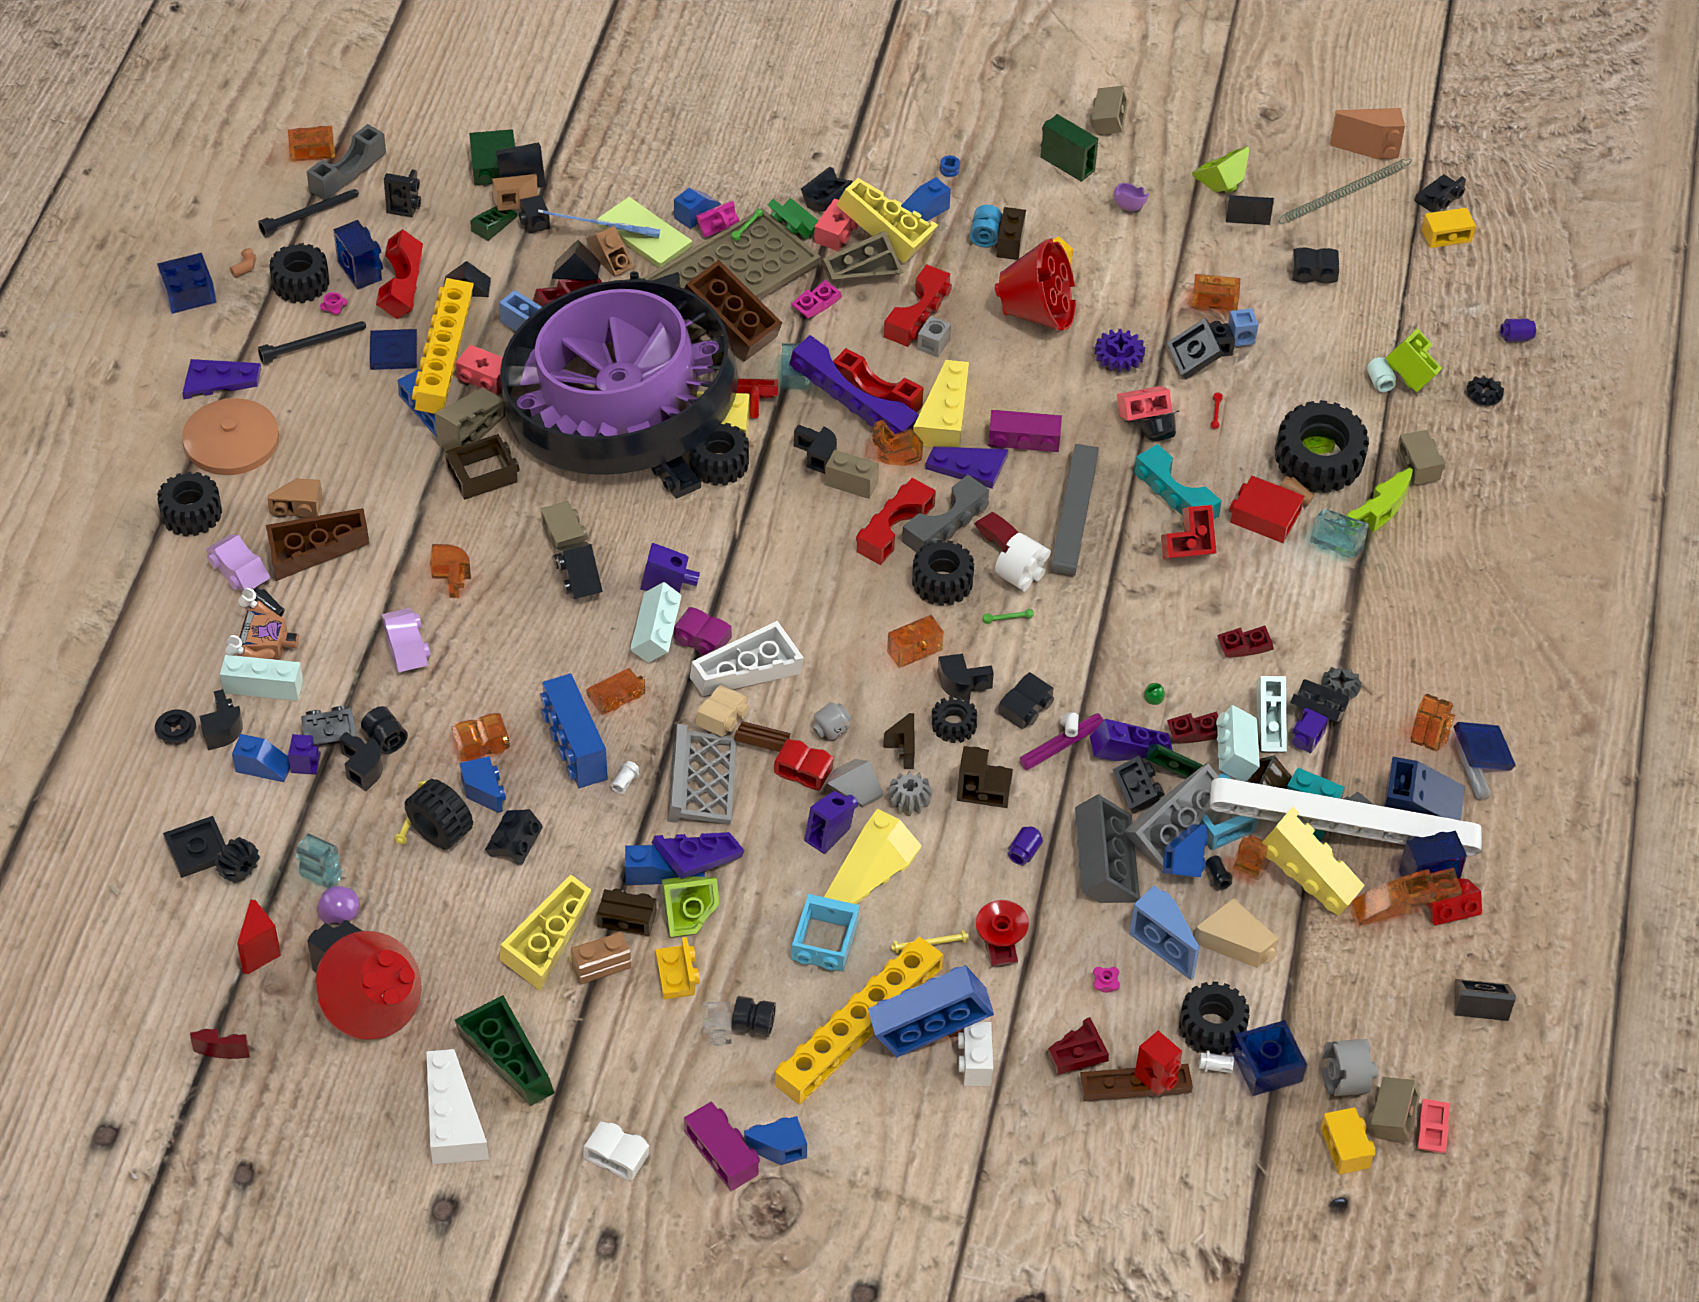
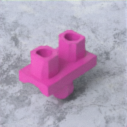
[696,201,740,237]

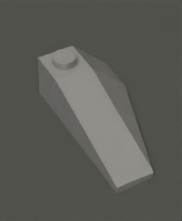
[1123,763,1219,869]

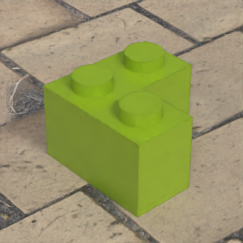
[1385,328,1442,392]

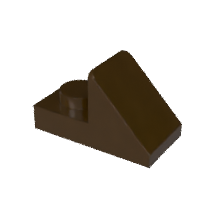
[883,713,915,769]

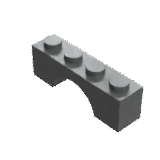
[307,124,386,200]
[902,475,989,552]

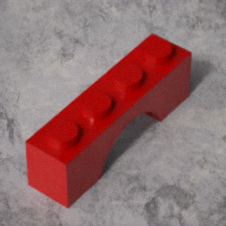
[376,229,423,319]
[883,264,952,347]
[833,348,924,413]
[856,478,936,565]

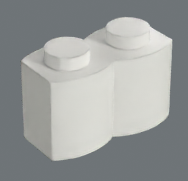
[584,1121,649,1181]

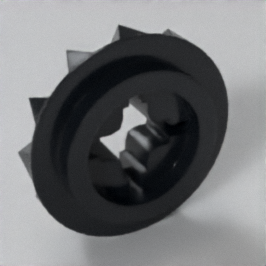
[1466,375,1504,406]
[155,709,197,745]

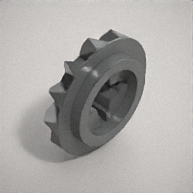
[1321,666,1362,699]

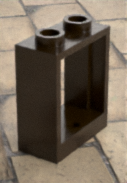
[445,434,520,500]

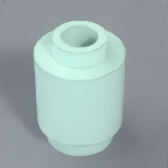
[1367,357,1396,392]

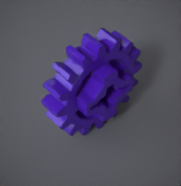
[1094,329,1145,373]

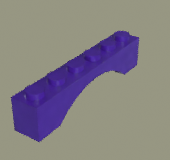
[789,335,919,445]

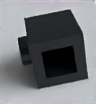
[519,195,550,234]

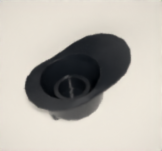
[1124,411,1180,442]

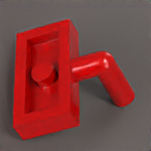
[737,379,779,418]

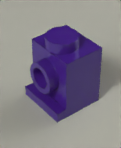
[1292,707,1328,753]
[288,734,321,775]

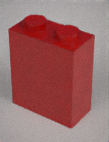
[1229,475,1305,543]

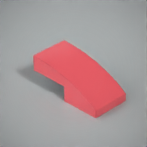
[1417,1098,1450,1154]

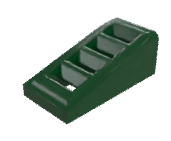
[470,206,518,241]

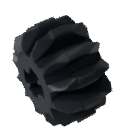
[214,837,260,883]

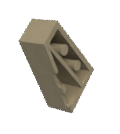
[820,231,904,280]
[435,387,506,450]

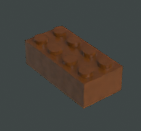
[684,260,783,361]

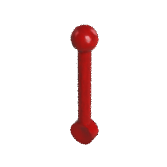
[1210,393,1223,429]

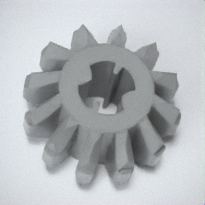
[888,770,932,816]

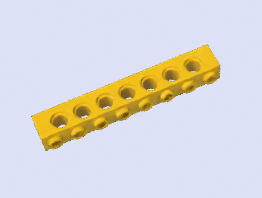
[412,278,474,414]
[775,936,944,1105]

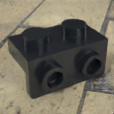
[801,167,853,211]
[485,809,543,865]

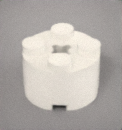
[995,533,1051,591]

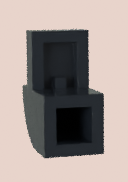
[794,424,837,474]
[937,653,994,700]
[199,689,243,751]
[339,732,383,791]

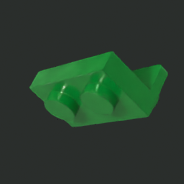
[767,198,818,240]

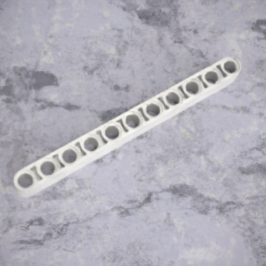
[1210,778,1482,856]

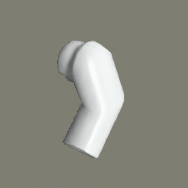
[1060,712,1079,737]

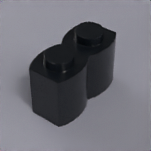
[1292,247,1339,284]
[998,672,1054,729]

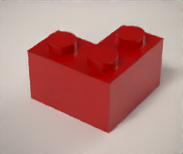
[1161,505,1217,559]

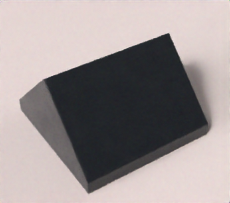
[1225,195,1274,225]
[552,240,601,280]
[1454,979,1516,1021]

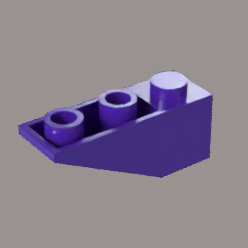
[1090,719,1173,761]

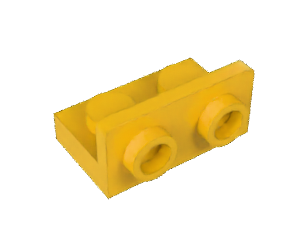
[655,937,700,1000]

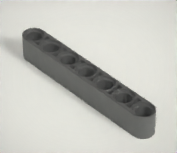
[1051,444,1099,575]

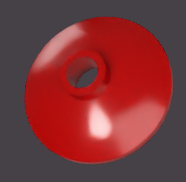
[976,900,1029,947]

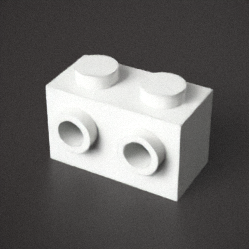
[958,1022,993,1086]

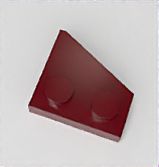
[1048,1017,1109,1075]

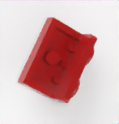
[1420,878,1482,925]

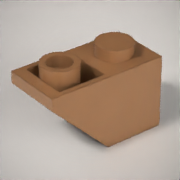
[492,174,538,211]
[586,225,634,277]
[267,478,323,517]

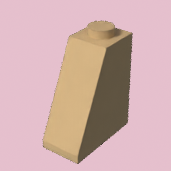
[1194,899,1279,968]

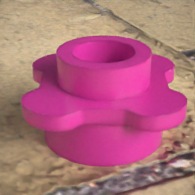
[320,292,347,315]
[1093,967,1120,993]

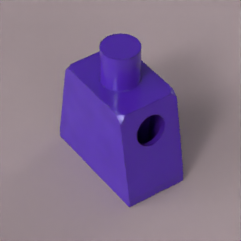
[640,543,700,594]
[804,791,858,854]

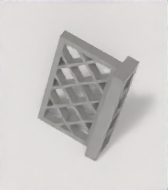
[667,724,736,825]

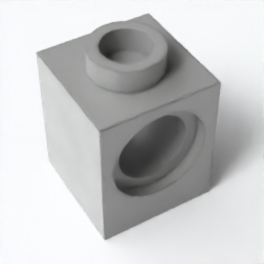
[917,316,951,357]

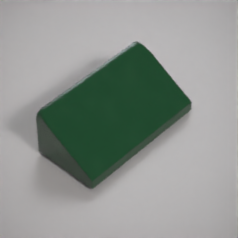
[1146,744,1203,778]

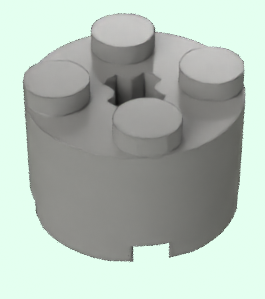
[1322,1039,1378,1096]

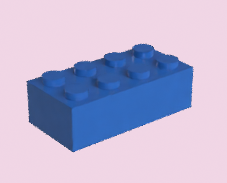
[540,673,608,789]
[868,965,994,1058]

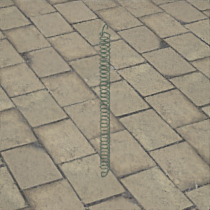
[1279,159,1412,224]

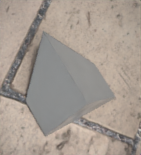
[827,759,883,808]

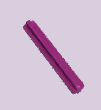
[1019,713,1104,770]

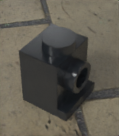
[1210,321,1235,357]

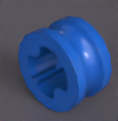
[940,155,960,177]

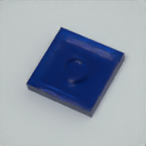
[370,329,417,370]
[1453,722,1516,770]

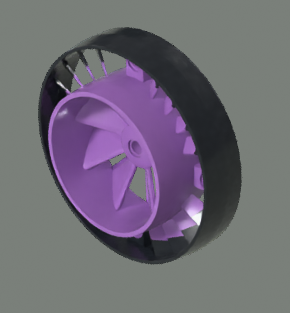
[501,279,738,475]

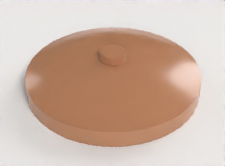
[182,398,279,475]

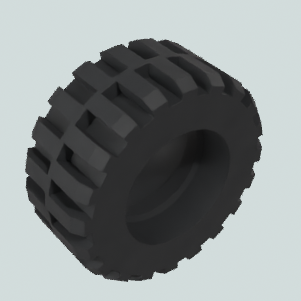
[1275,400,1369,493]

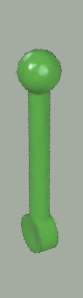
[732,209,763,241]
[983,609,1034,624]

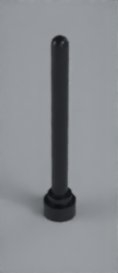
[258,189,359,237]
[258,321,366,365]

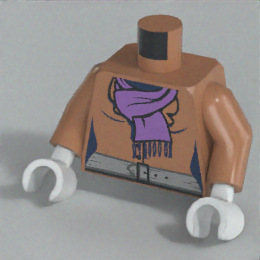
[225,588,299,660]

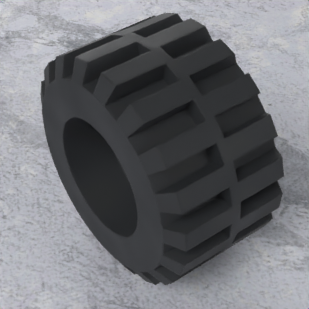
[269,243,330,303]
[689,423,749,486]
[157,471,222,536]
[912,540,974,606]
[404,779,474,850]
[1179,981,1250,1055]

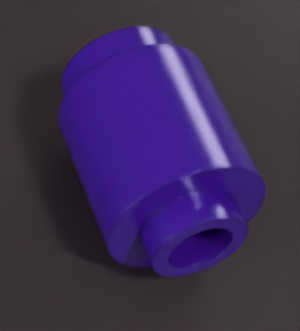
[1500,318,1536,342]
[1007,826,1043,866]

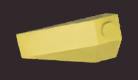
[824,809,921,904]

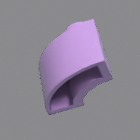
[206,535,270,592]
[381,607,430,672]

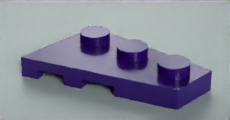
[182,359,261,400]
[925,446,1008,489]
[651,832,745,879]

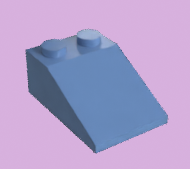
[1129,885,1200,980]

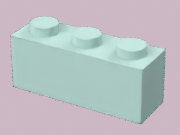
[630,582,682,663]
[220,655,303,701]
[1216,705,1260,782]

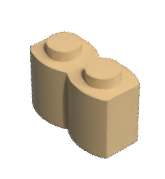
[695,685,749,737]

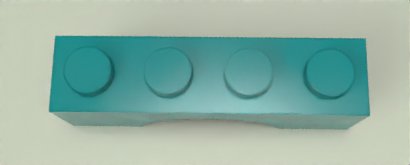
[1134,444,1222,520]

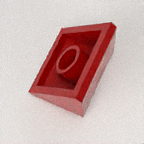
[237,899,281,974]

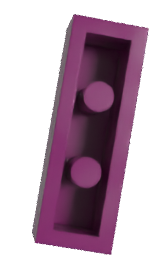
[988,410,1062,452]
[684,1101,760,1192]

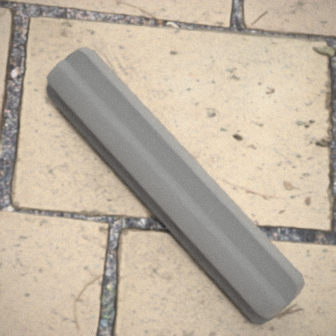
[1454,734,1491,800]

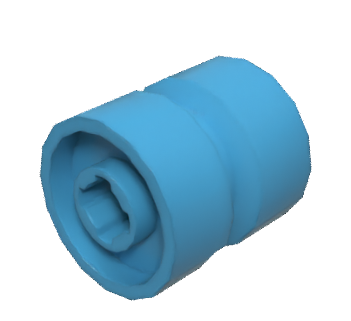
[970,205,1002,248]

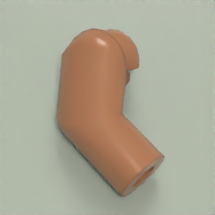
[230,248,256,278]

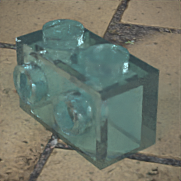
[1310,508,1369,558]

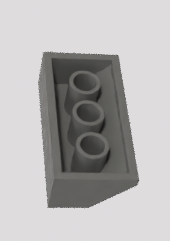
[1075,794,1140,903]

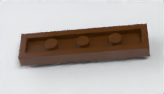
[1080,1064,1193,1101]

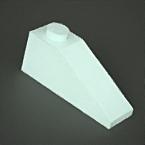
[1256,676,1287,752]

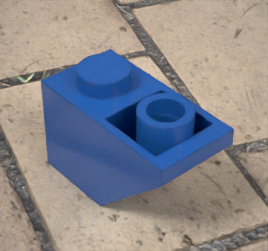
[459,756,506,813]
[1162,824,1208,877]
[744,1116,807,1165]

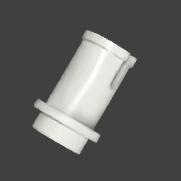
[610,761,639,795]
[1198,1050,1234,1074]

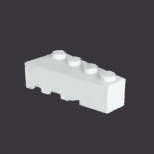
[690,621,804,696]
[427,1049,489,1164]

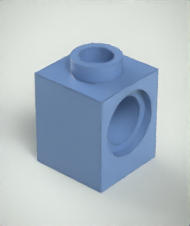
[1228,308,1258,347]

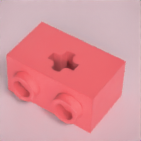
[814,198,859,251]
[456,345,503,395]
[1117,386,1172,421]

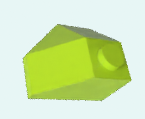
[1191,146,1250,193]
[661,876,720,937]

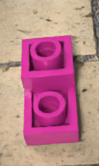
[791,280,842,318]

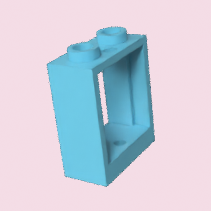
[1200,773,1258,851]
[792,894,860,971]

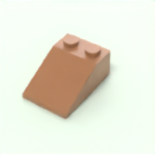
[1330,108,1405,159]

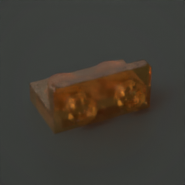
[586,668,645,715]

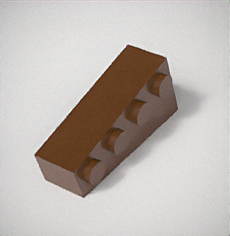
[266,508,369,581]

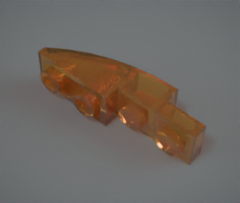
[1352,868,1462,926]

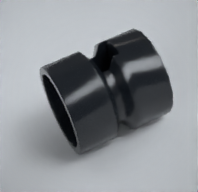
[361,706,408,754]
[731,995,776,1037]

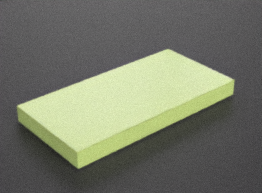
[597,197,692,268]

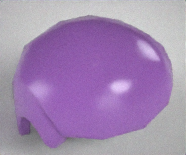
[1113,182,1149,212]
[317,886,360,925]

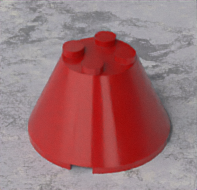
[995,238,1076,330]
[315,931,422,1040]

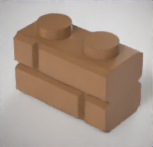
[571,932,631,984]

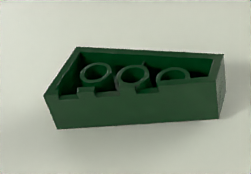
[454,995,555,1106]

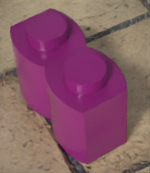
[674,607,732,655]

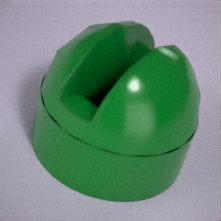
[1144,683,1165,705]

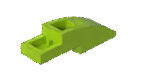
[1343,467,1413,537]

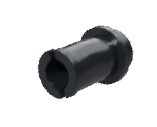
[1205,855,1232,890]

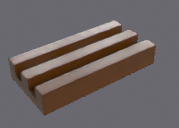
[734,721,791,752]

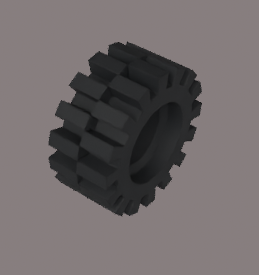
[932,696,977,743]

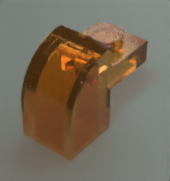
[872,420,923,466]
[430,544,471,598]
[1233,835,1271,881]

